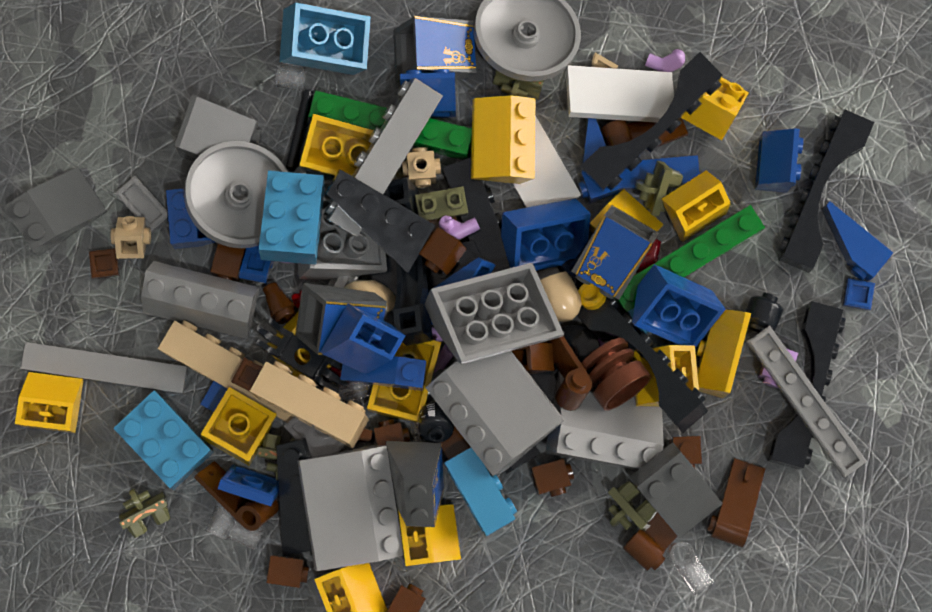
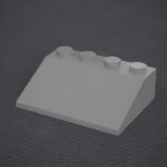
[294,167,387,280]
[425,263,564,365]
[425,351,565,476]
[545,371,664,470]
[297,445,404,571]

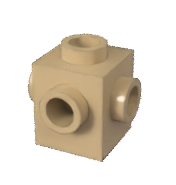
[402,147,441,188]
[111,216,151,259]

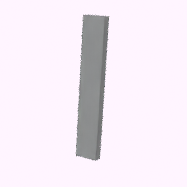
[746,326,867,478]
[21,342,188,394]

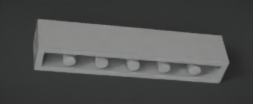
[325,78,443,237]

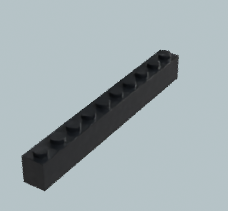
[443,157,558,404]

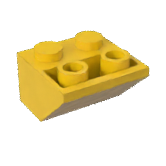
[681,78,749,140]
[661,170,731,242]
[632,345,699,407]
[15,372,84,433]
[398,504,461,567]
[314,563,388,612]

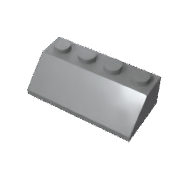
[141,261,259,339]

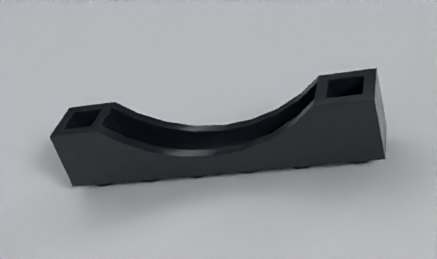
[580,52,723,192]
[778,110,874,273]
[383,177,433,346]
[577,297,708,433]
[768,301,846,470]

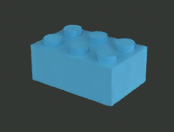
[279,2,371,75]
[259,170,325,265]
[113,390,214,490]
[444,448,517,537]

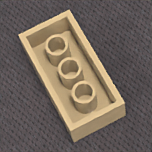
[250,361,369,449]

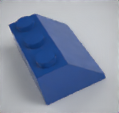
[501,198,591,271]
[632,264,726,347]

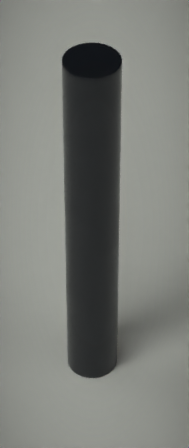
[286,90,314,170]

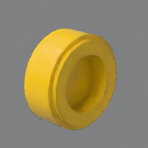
[578,283,606,310]

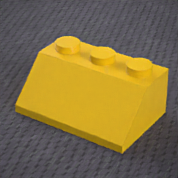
[471,95,536,184]
[299,114,374,176]
[696,310,751,398]
[367,340,441,422]

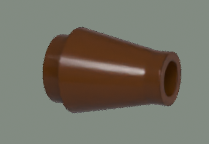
[263,282,296,325]

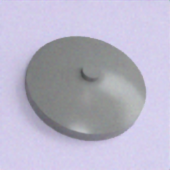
[473,0,581,81]
[184,141,288,248]

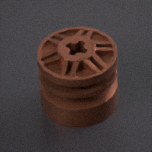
[581,338,651,411]

